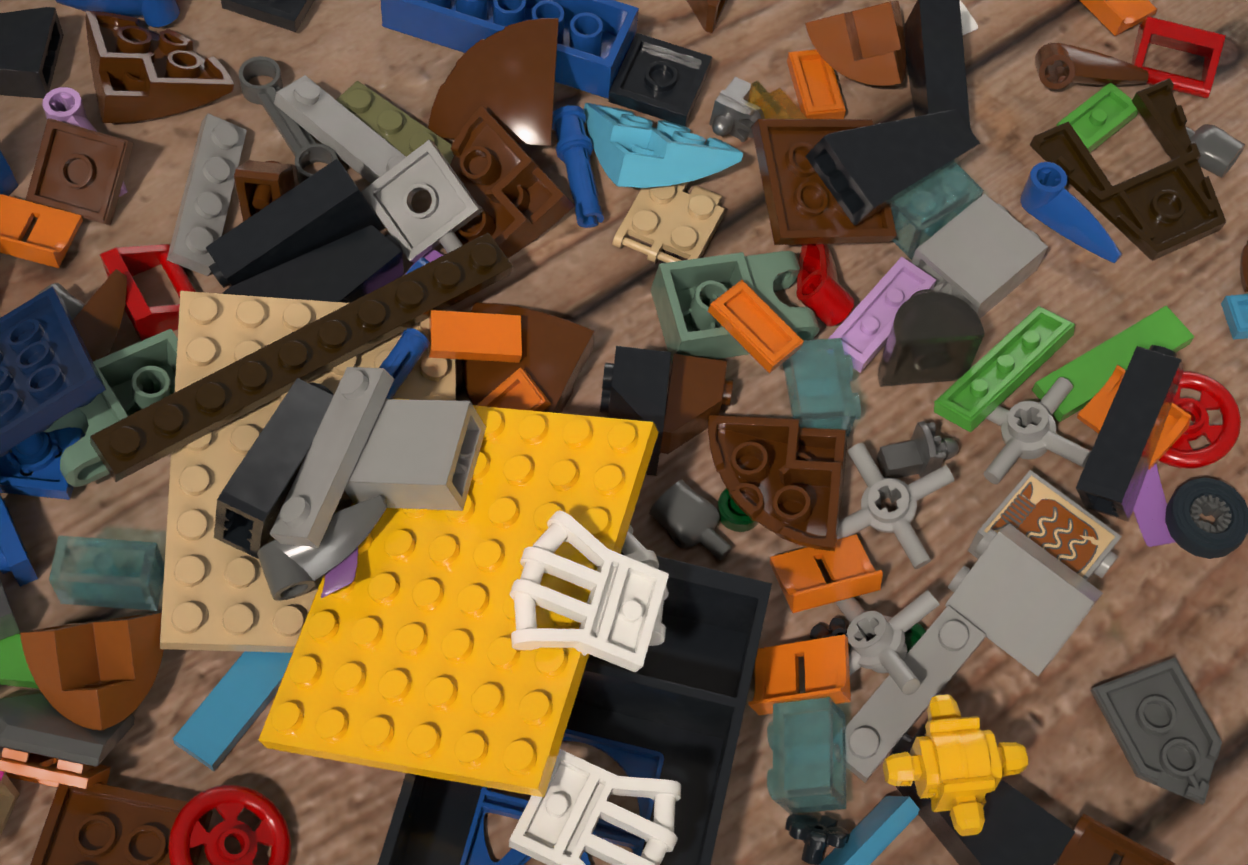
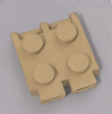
[612,182,725,263]

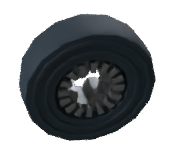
[1165,477,1248,559]

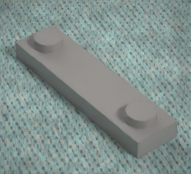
[274,75,406,183]
[270,367,394,548]
[827,606,986,783]

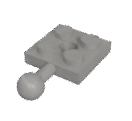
[361,140,482,263]

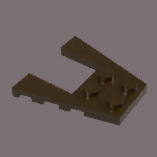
[1030,78,1226,261]

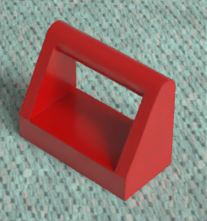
[1132,16,1226,98]
[100,244,196,341]

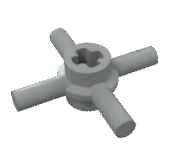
[983,377,1091,484]
[837,443,955,569]
[836,590,940,695]

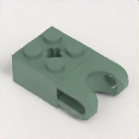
[651,251,820,365]
[44,329,178,487]

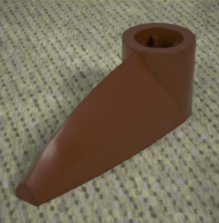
[1035,43,1148,89]
[73,269,127,362]

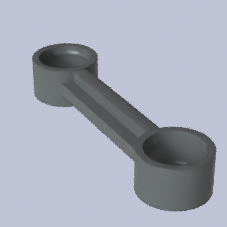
[239,56,337,184]

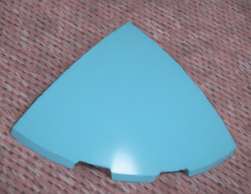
[584,103,743,188]

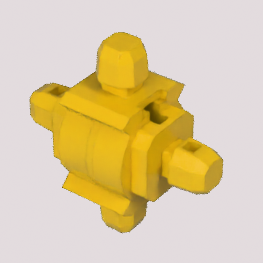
[883,694,1028,836]

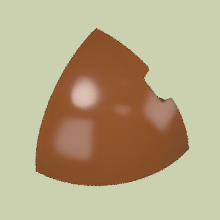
[805,0,906,86]
[20,612,164,730]

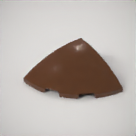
[85,11,234,123]
[428,18,559,146]
[450,105,575,258]
[462,302,595,413]
[708,415,847,551]

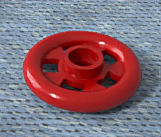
[1158,371,1241,469]
[168,785,292,865]

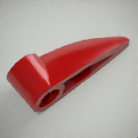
[797,244,855,327]

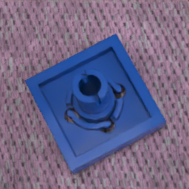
[0,427,85,500]

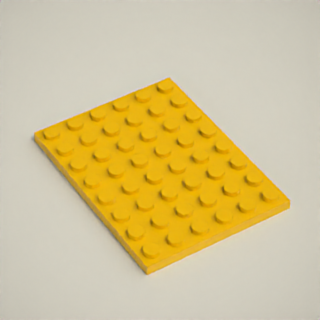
[258,398,659,798]

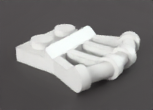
[509,511,669,673]
[509,749,681,865]

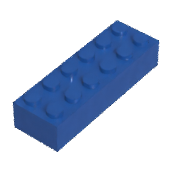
[380,0,639,99]

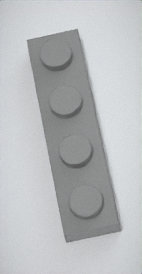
[167,113,247,276]

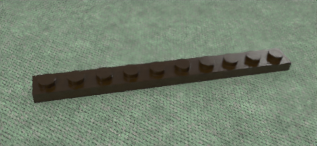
[90,233,513,482]

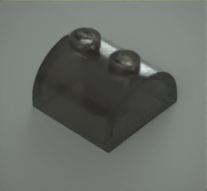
[878,289,985,387]

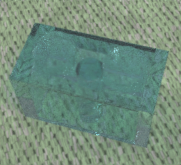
[891,162,984,259]
[783,338,861,437]
[49,536,165,611]
[767,697,846,814]

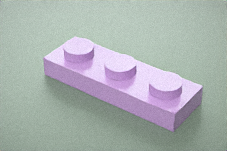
[825,256,937,373]

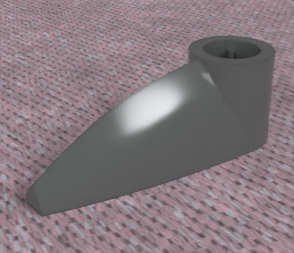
[257,495,387,601]

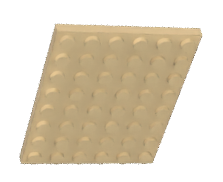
[160,291,456,653]

